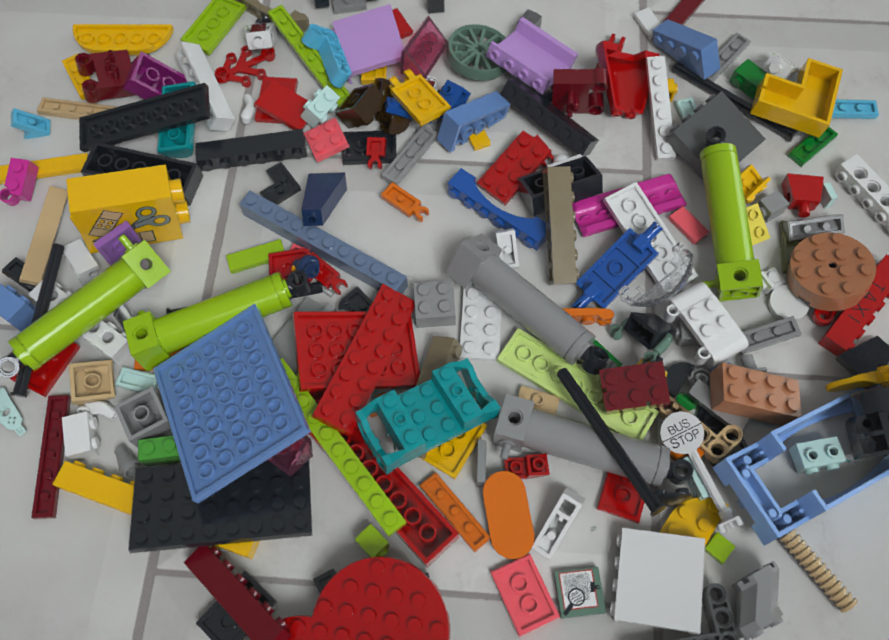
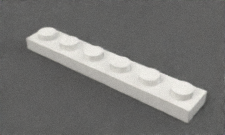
[645,56,676,161]

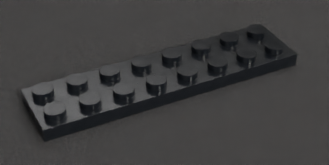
[79,83,210,152]

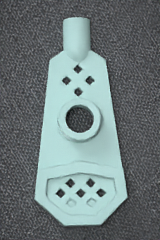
[0,387,26,436]

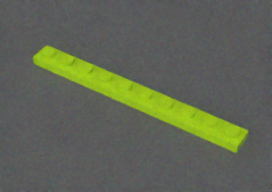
[281,358,407,537]

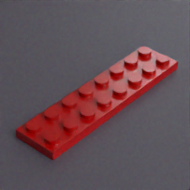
[311,284,415,437]

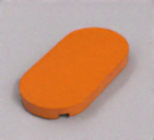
[483,471,534,559]

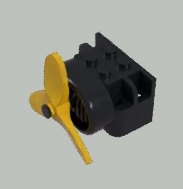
[825,362,889,460]

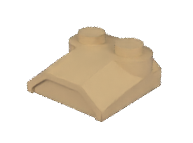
[69,360,116,406]

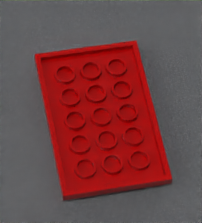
[292,312,420,392]

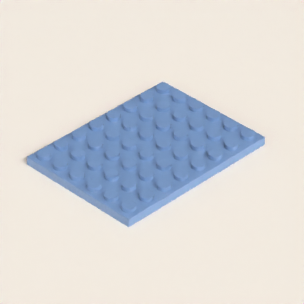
[153,304,311,503]

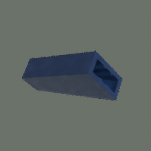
[301,172,347,226]

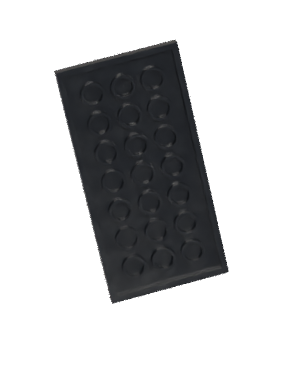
[128,453,313,553]

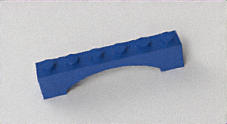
[448,168,546,251]

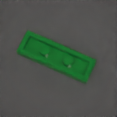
[788,127,838,167]

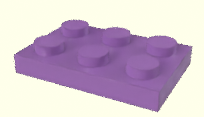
[93,221,141,266]

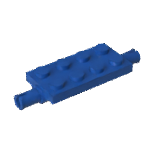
[571,221,663,308]

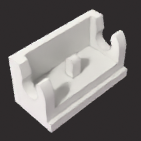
[63,239,99,285]

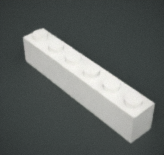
[175,41,235,132]

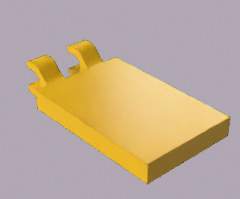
[388,69,451,126]
[420,423,488,480]

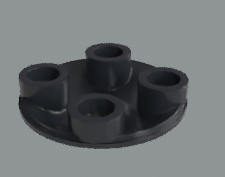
[654,487,692,507]

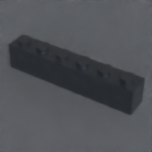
[500,78,599,157]
[195,129,308,171]

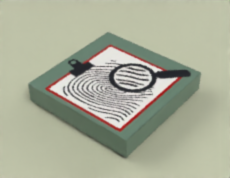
[554,567,606,619]

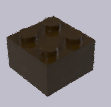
[335,83,387,129]

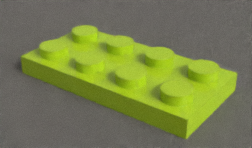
[180,0,246,56]

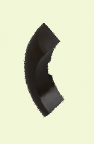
[374,78,411,134]

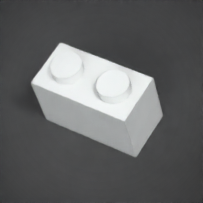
[62,411,100,462]

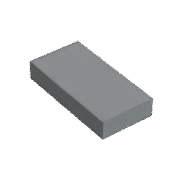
[477,440,487,487]

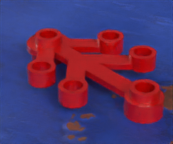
[214,46,276,88]

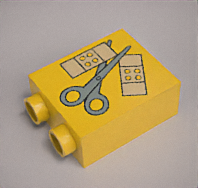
[66,164,191,254]

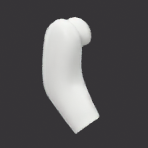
[240,94,257,124]
[77,401,118,420]

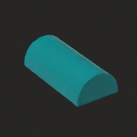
[157,81,197,158]

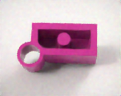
[0,158,39,206]

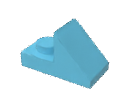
[11,108,50,139]

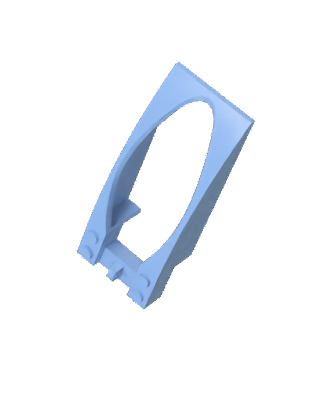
[713,384,889,546]

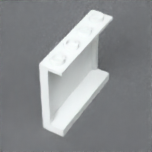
[610,528,705,635]

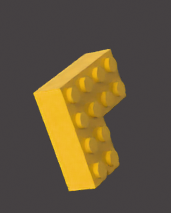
[750,58,843,138]

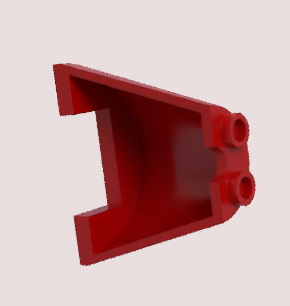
[595,41,659,119]

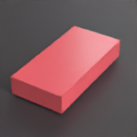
[668,206,709,245]

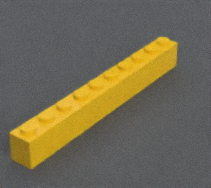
[52,460,260,560]

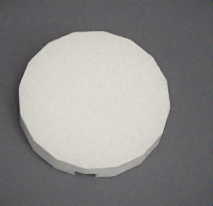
[768,284,809,322]

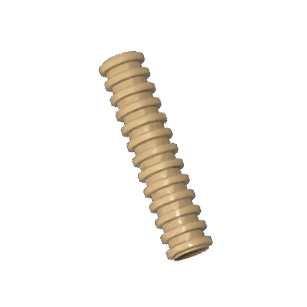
[779,529,858,613]

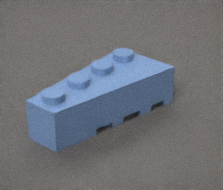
[652,19,720,80]
[437,91,510,153]

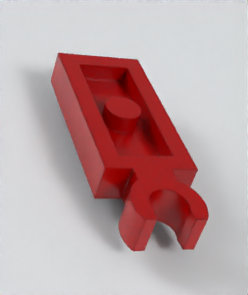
[311,252,348,295]

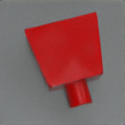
[781,173,824,218]

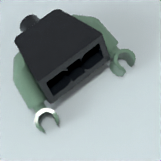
[610,312,674,364]

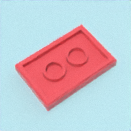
[490,554,560,637]

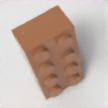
[710,362,802,426]

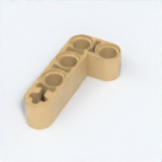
[658,397,743,464]

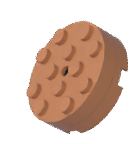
[786,233,876,311]

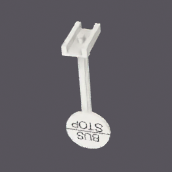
[660,411,744,534]

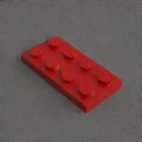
[477,130,551,206]

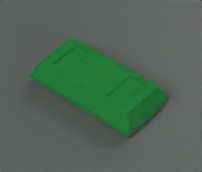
[676,392,698,411]

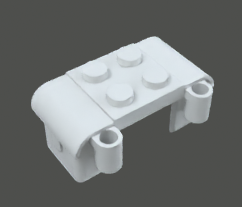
[663,282,748,370]

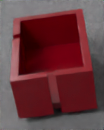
[598,361,671,415]

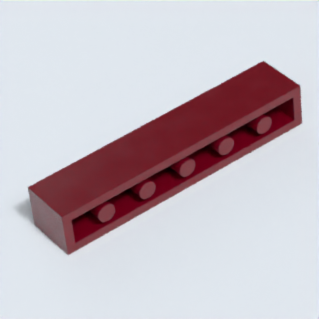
[183,545,292,640]

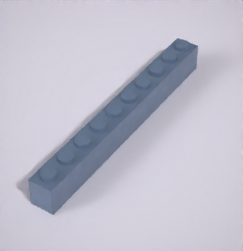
[239,190,408,294]

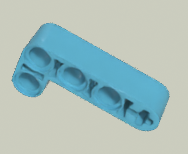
[301,24,352,88]

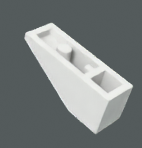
[532,488,585,559]

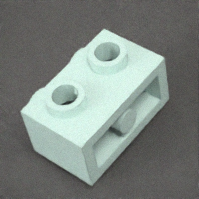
[300,85,340,128]
[789,436,846,475]

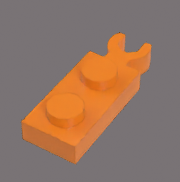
[381,182,429,222]

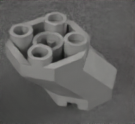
[731,561,783,640]

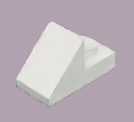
[495,228,519,268]

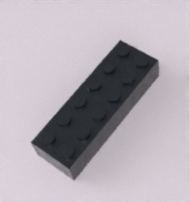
[81,142,203,206]

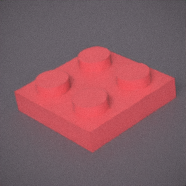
[304,117,350,162]

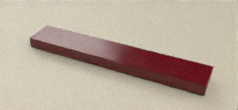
[31,395,71,519]

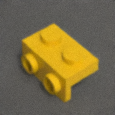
[740,164,771,204]

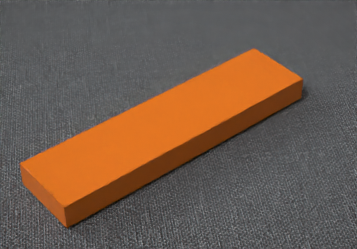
[419,472,491,553]

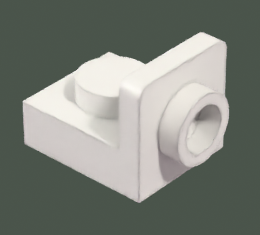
[761,267,786,296]

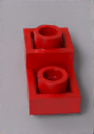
[502,454,550,480]

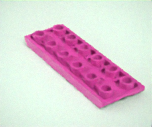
[572,174,687,238]

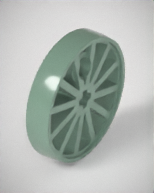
[446,24,506,81]

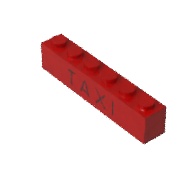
[818,254,889,357]

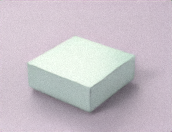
[821,182,838,209]

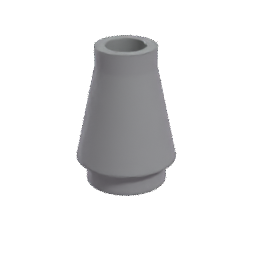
[114,446,140,477]

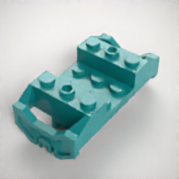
[356,358,501,475]

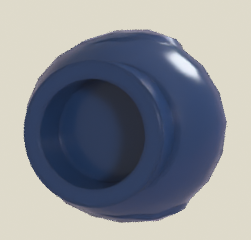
[292,255,320,278]

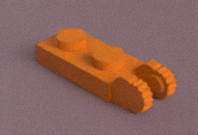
[562,308,614,326]

